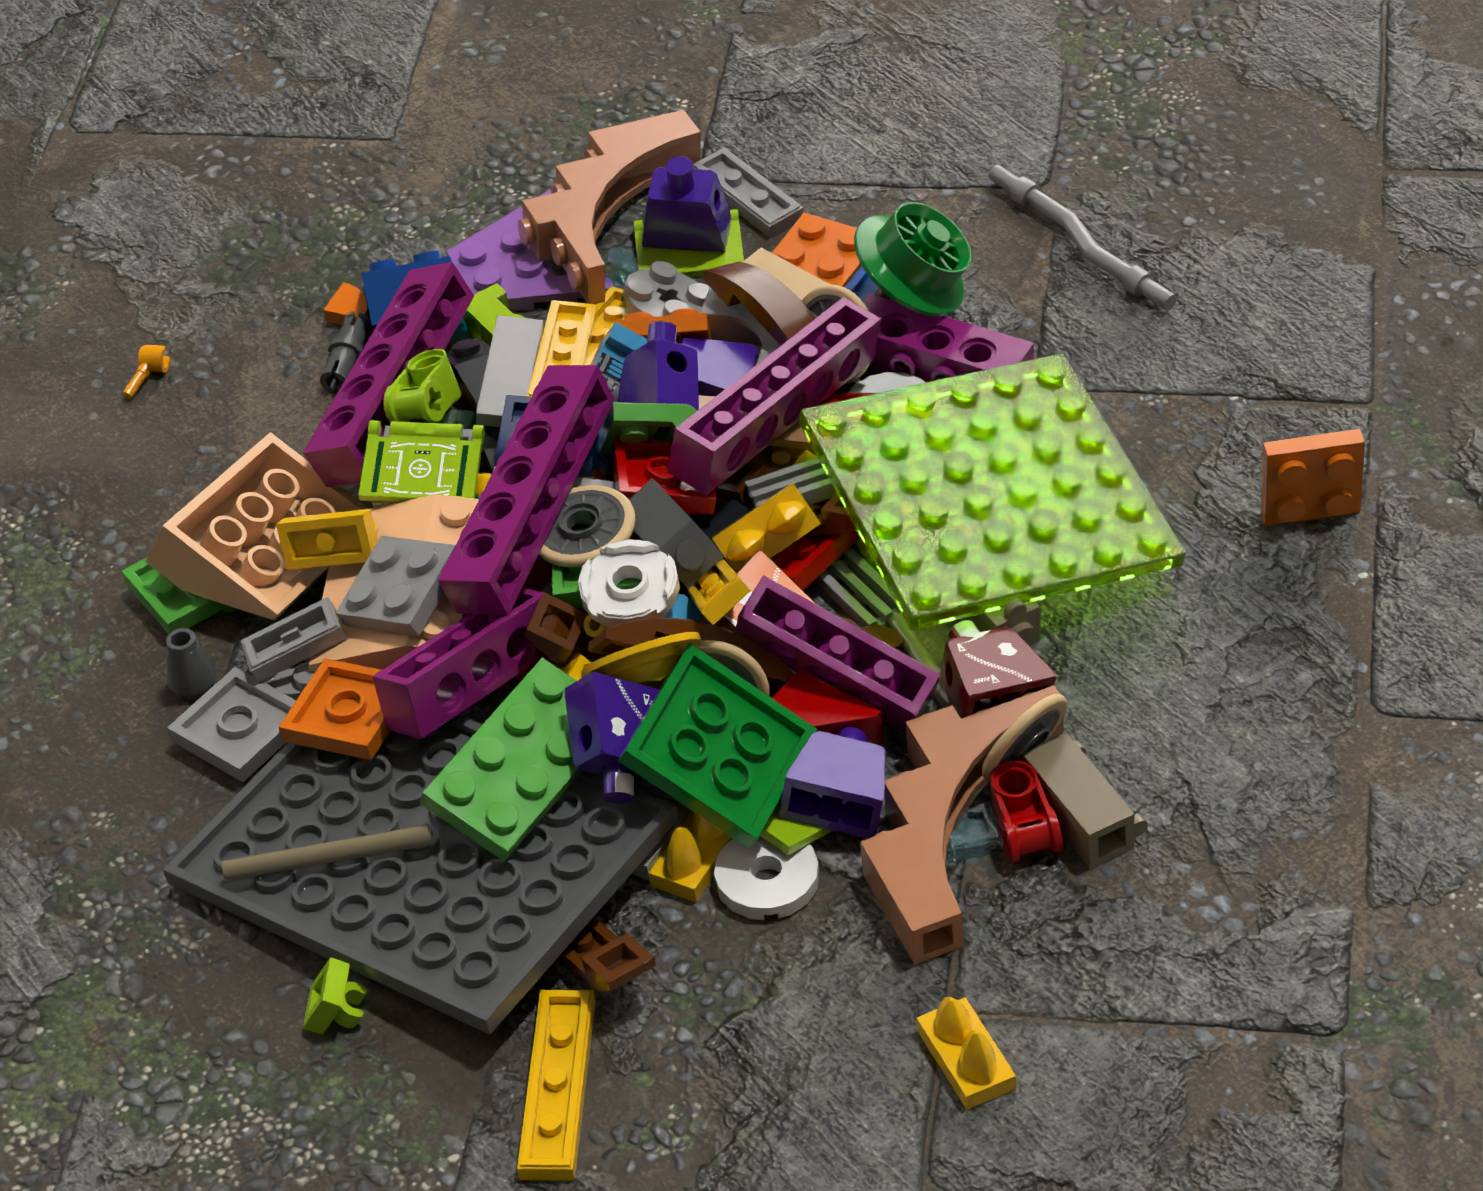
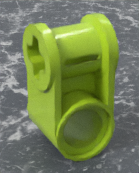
[383,349,462,423]

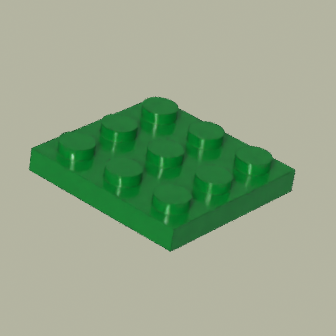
[618,643,817,848]

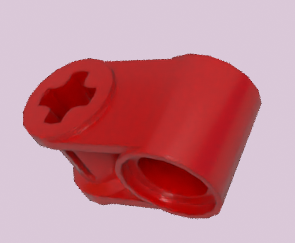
[991,760,1063,864]

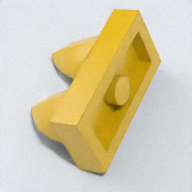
[712,483,821,573]
[276,509,378,570]
[649,811,734,903]
[916,997,1017,1110]

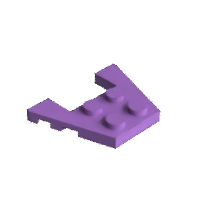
[446,190,615,312]

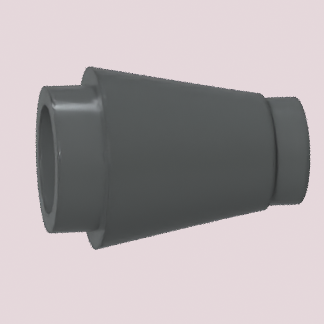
[166,628,216,701]

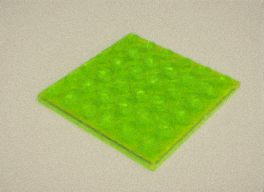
[799,353,1186,630]

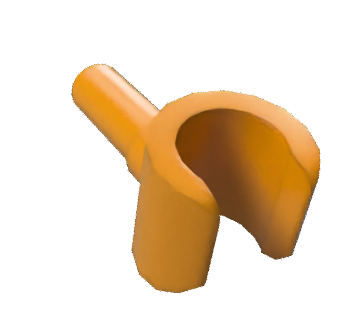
[122,345,171,400]

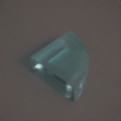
[602,247,639,286]
[950,801,1004,862]

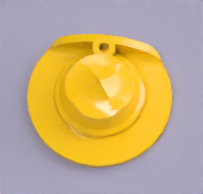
[581,632,701,689]

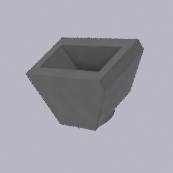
[629,478,725,589]

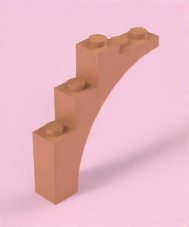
[518,110,701,304]
[860,686,1064,965]

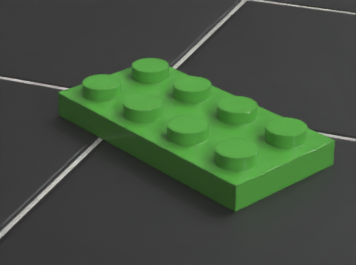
[420,658,582,862]

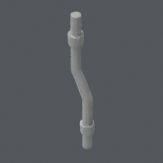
[989,165,1177,311]

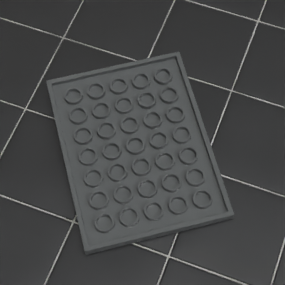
[163,715,679,1035]

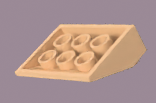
[145,432,369,621]
[308,494,479,672]

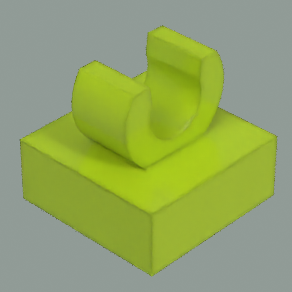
[303,957,368,1035]

